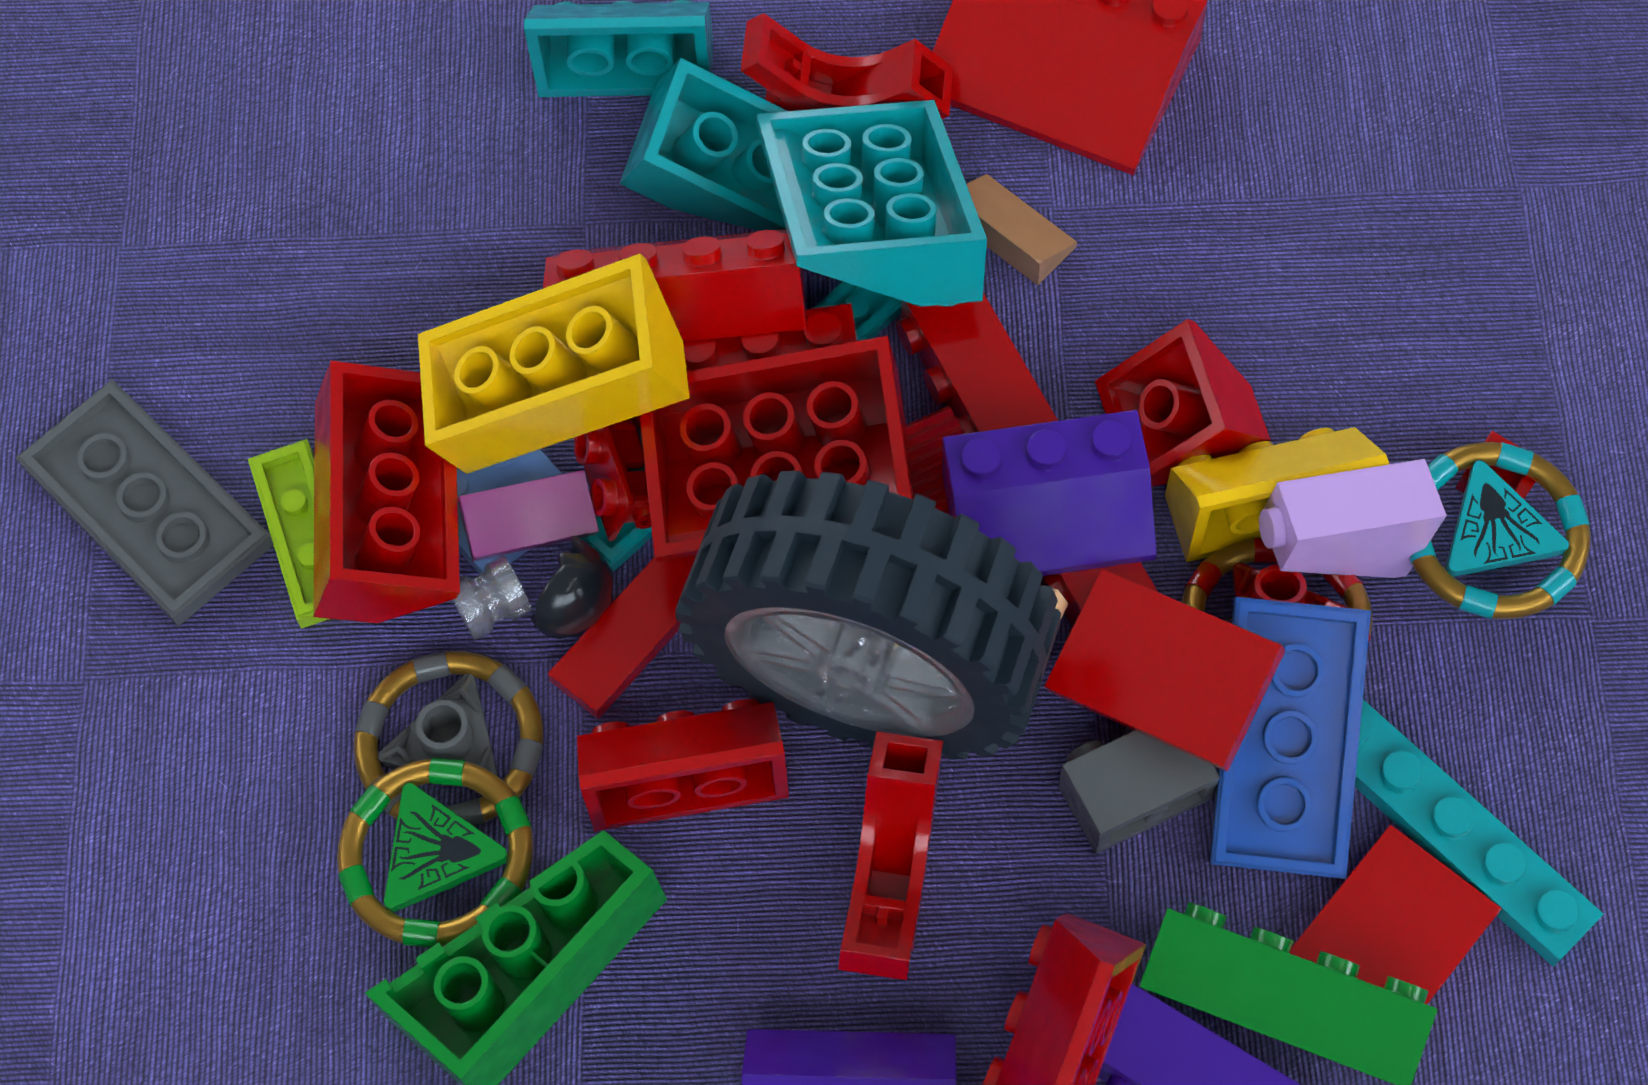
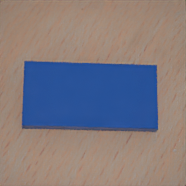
[1209,597,1371,879]

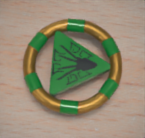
[337,758,533,948]

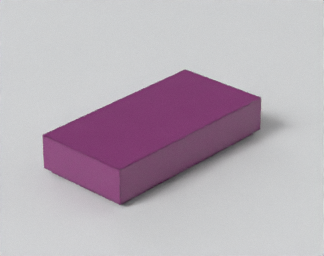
[458,470,599,562]

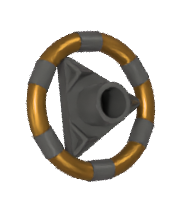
[354,650,544,826]

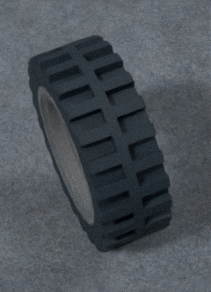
[675,471,1061,760]

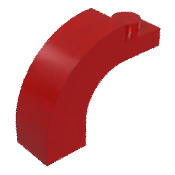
[740,13,953,119]
[838,731,943,980]

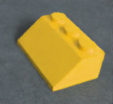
[1165,427,1389,562]

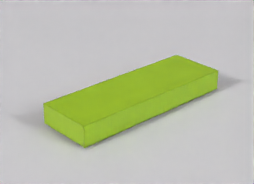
[248,439,329,629]

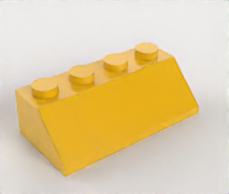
[418,253,690,474]

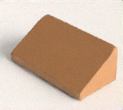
[967,174,1077,286]

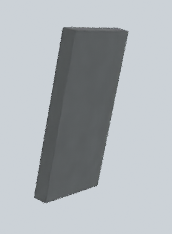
[16,379,274,627]

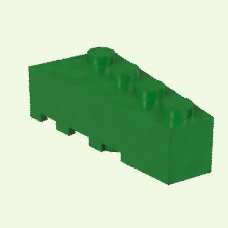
[365,830,667,1085]

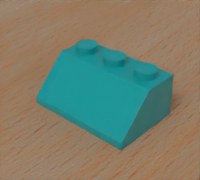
[524,0,713,97]

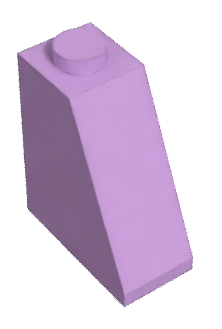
[1259,459,1447,578]

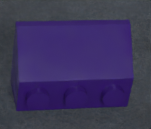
[941,410,1157,576]
[742,1029,957,1085]

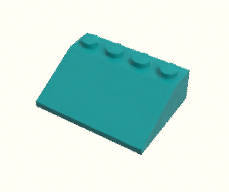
[756,100,987,307]

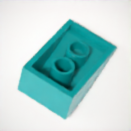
[619,57,787,231]

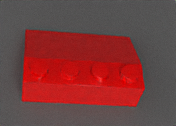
[933,0,1208,176]
[543,229,807,342]
[640,336,913,562]
[983,913,1146,1085]

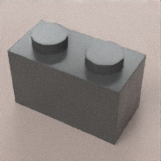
[1058,727,1220,855]

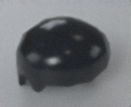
[531,536,614,639]

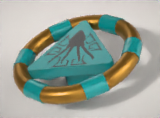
[1410,442,1590,619]

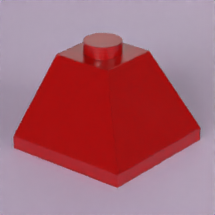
[1095,319,1271,487]

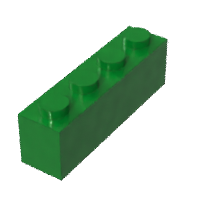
[1139,902,1438,1085]

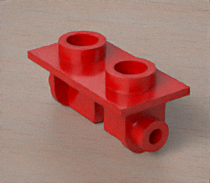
[574,419,651,541]

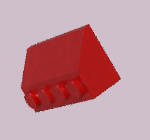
[313,360,460,624]

